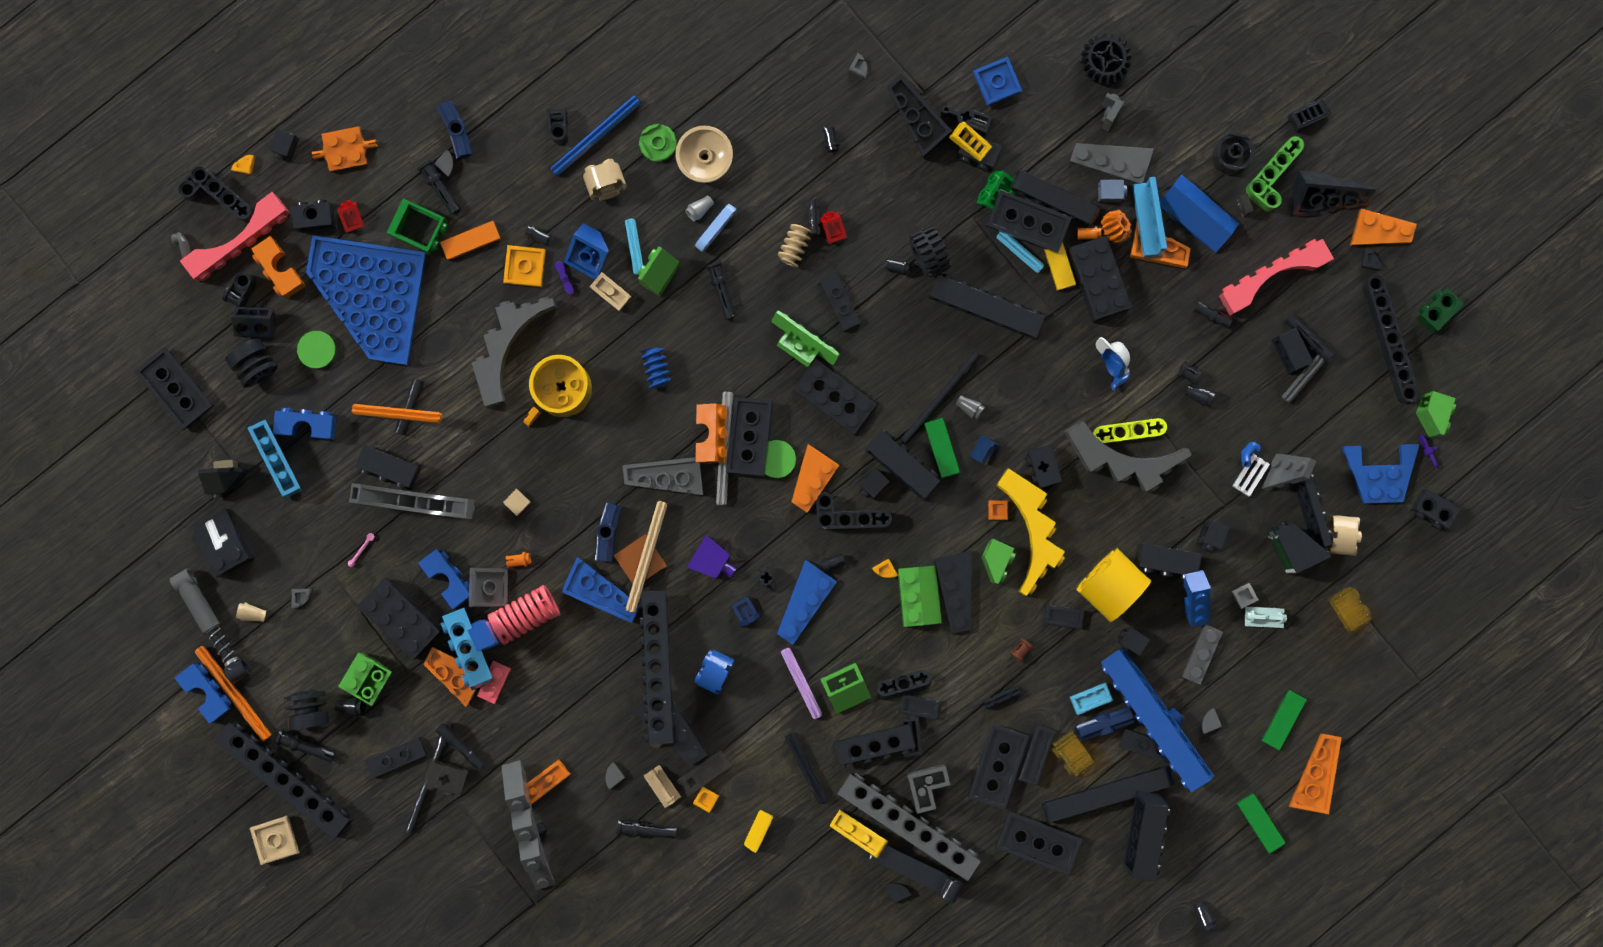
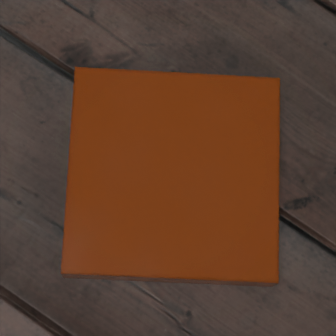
[614,534,667,584]

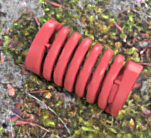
[488,585,560,645]

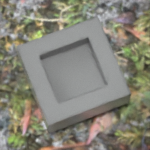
[1231,583,1258,609]

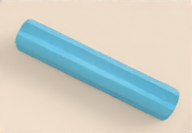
[625,219,643,275]
[997,232,1044,273]

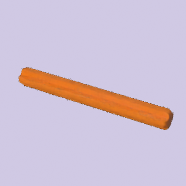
[352,404,442,423]

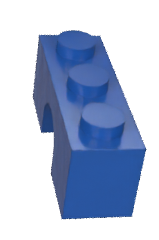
[273,408,337,440]
[418,549,469,609]
[1184,570,1211,627]
[467,619,501,652]
[175,663,233,724]

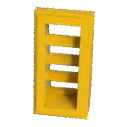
[949,122,992,161]

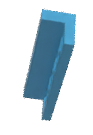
[1132,177,1167,258]

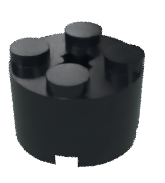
[1212,132,1255,175]

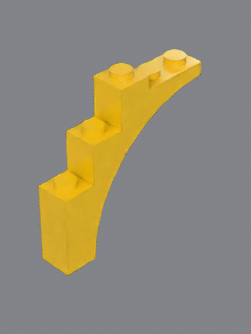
[996,468,1065,596]

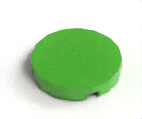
[639,124,677,162]
[297,331,337,369]
[765,440,796,479]

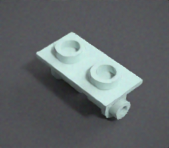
[1245,607,1287,628]

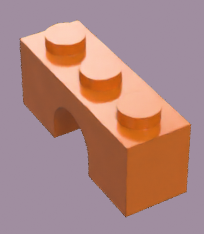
[251,236,306,299]
[696,404,727,464]

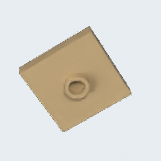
[250,815,300,865]

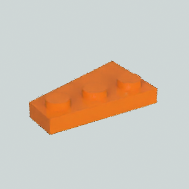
[1350,209,1417,246]
[1130,221,1190,269]
[791,444,839,513]
[424,647,477,708]

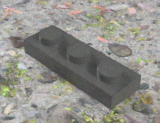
[1181,624,1223,685]

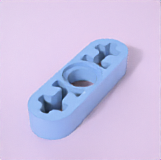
[695,204,737,252]

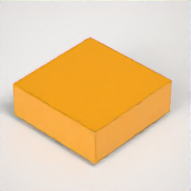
[693,786,719,813]

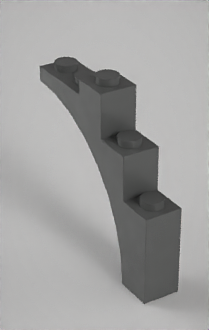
[472,297,557,408]
[1064,421,1192,492]
[349,483,475,519]
[502,760,555,890]

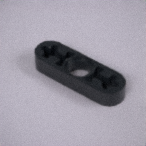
[877,670,932,700]

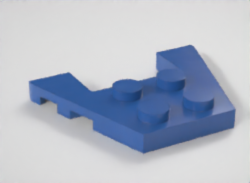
[1342,444,1419,504]

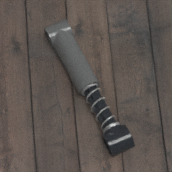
[170,568,251,685]

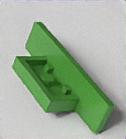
[771,311,840,367]

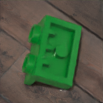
[976,171,1015,211]

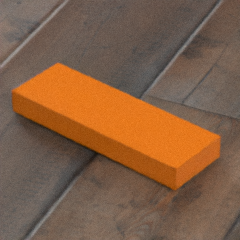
[440,221,501,261]
[527,759,571,805]

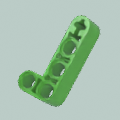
[1246,136,1304,212]

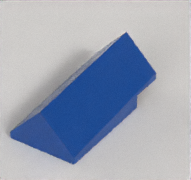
[1160,175,1240,253]

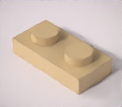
[590,272,631,312]

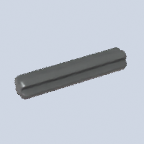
[1282,355,1325,403]

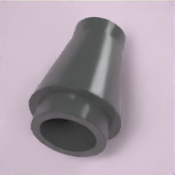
[956,395,986,420]

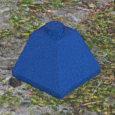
[564,223,609,279]

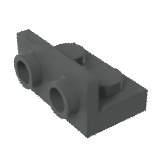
[1101,93,1124,132]

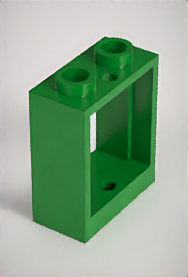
[387,199,448,255]

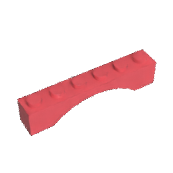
[180,192,290,282]
[1219,239,1334,316]

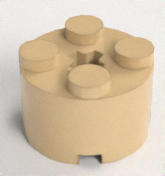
[583,159,627,200]
[1326,515,1362,556]

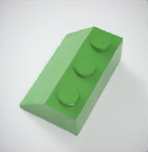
[898,566,941,627]

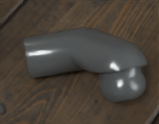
[171,232,191,258]

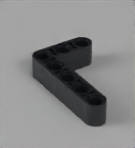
[866,844,963,904]

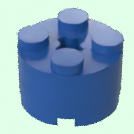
[694,650,735,695]

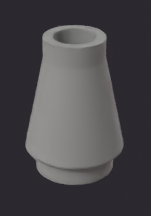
[685,195,714,222]

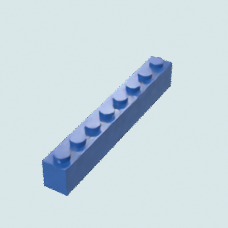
[1101,647,1214,792]

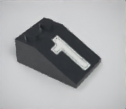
[193,509,255,578]

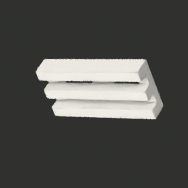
[1232,454,1270,497]

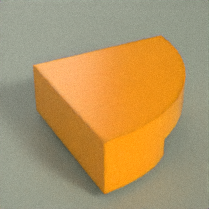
[231,155,255,175]
[524,407,541,427]
[872,559,898,578]

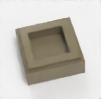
[213,460,238,469]

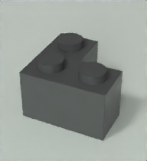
[907,764,950,814]

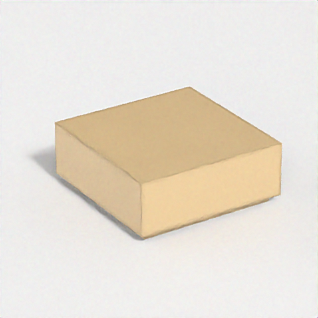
[503,489,531,516]

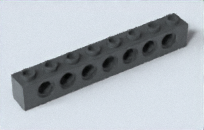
[837,773,981,881]

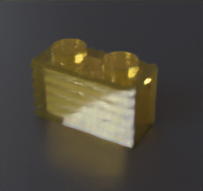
[1327,587,1371,632]
[1052,730,1095,777]

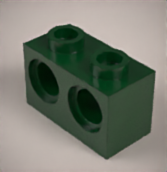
[1416,288,1464,333]

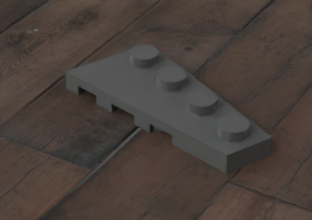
[1069,143,1154,184]
[623,457,703,495]

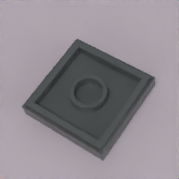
[469,568,508,607]

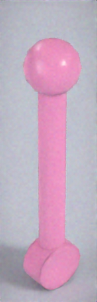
[348,533,375,567]

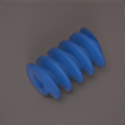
[640,347,671,389]

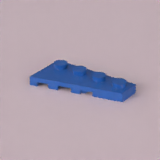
[562,557,639,623]
[777,560,837,645]

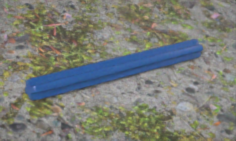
[551,96,641,176]

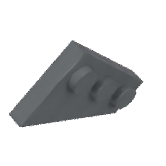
[1262,453,1316,491]

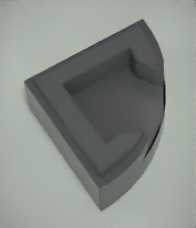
[849,53,868,80]
[434,150,454,177]
[292,589,312,608]
[1201,708,1222,734]
[605,762,625,789]

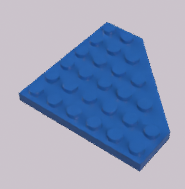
[306,235,427,366]

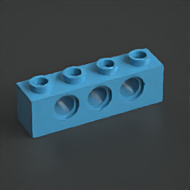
[248,420,302,499]
[440,608,493,691]

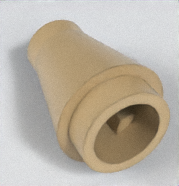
[236,602,267,622]

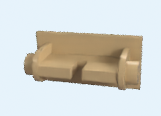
[644,765,681,808]

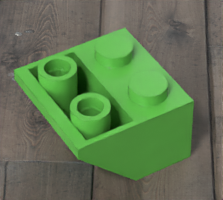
[637,247,680,297]
[1416,391,1456,438]
[982,539,1015,584]
[338,652,392,706]
[821,663,871,714]

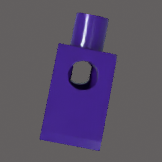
[688,536,736,579]

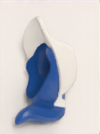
[1096,337,1130,391]

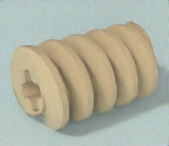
[778,224,813,268]

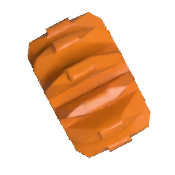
[1101,210,1132,243]

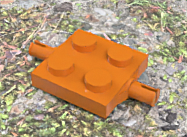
[312,126,378,172]

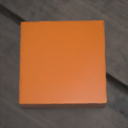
[988,500,1008,520]

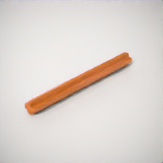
[195,646,271,742]

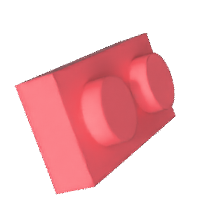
[477,661,512,704]

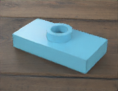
[1070,683,1113,715]

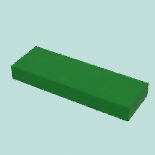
[924,418,960,478]
[1261,690,1307,751]
[1236,793,1285,854]

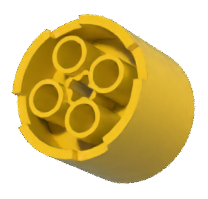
[529,355,592,417]
[1076,548,1151,622]

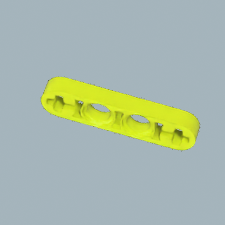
[1093,418,1167,444]

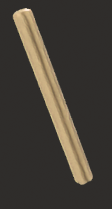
[626,501,667,613]

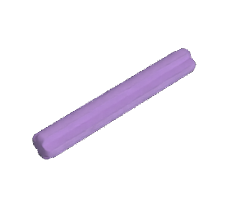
[781,648,822,719]

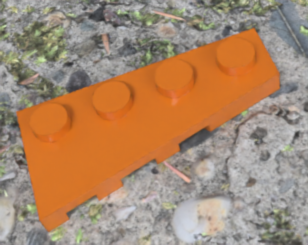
[1289,734,1342,814]

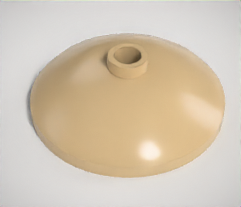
[676,126,733,183]

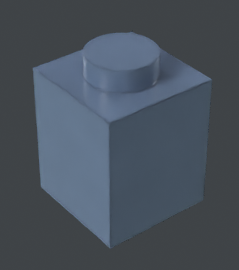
[1098,180,1127,202]

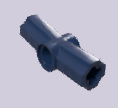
[437,100,473,159]
[595,502,622,562]
[1074,707,1134,741]

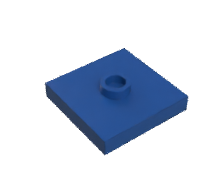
[972,57,1022,107]

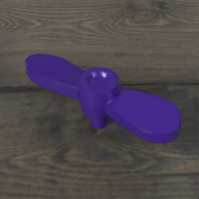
[555,261,574,295]
[1419,434,1438,468]

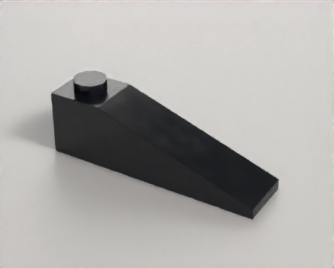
[1292,170,1376,216]

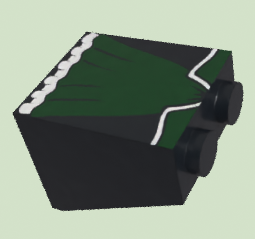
[1267,522,1331,574]

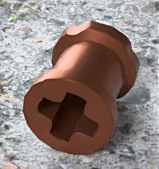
[1009,638,1035,663]

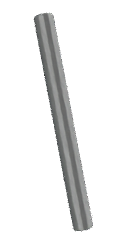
[716,392,733,505]

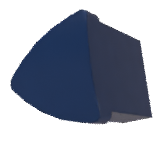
[970,436,1001,465]
[731,596,761,627]

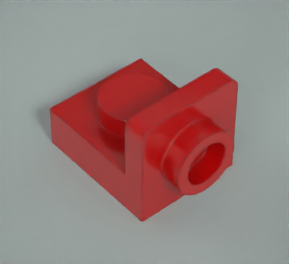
[338,200,364,232]
[820,211,847,244]

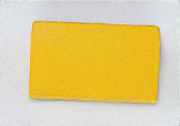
[744,810,773,853]

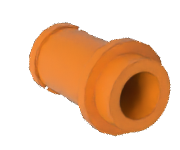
[1077,226,1101,240]
[506,552,531,568]

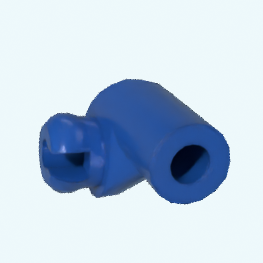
[1241,442,1261,467]

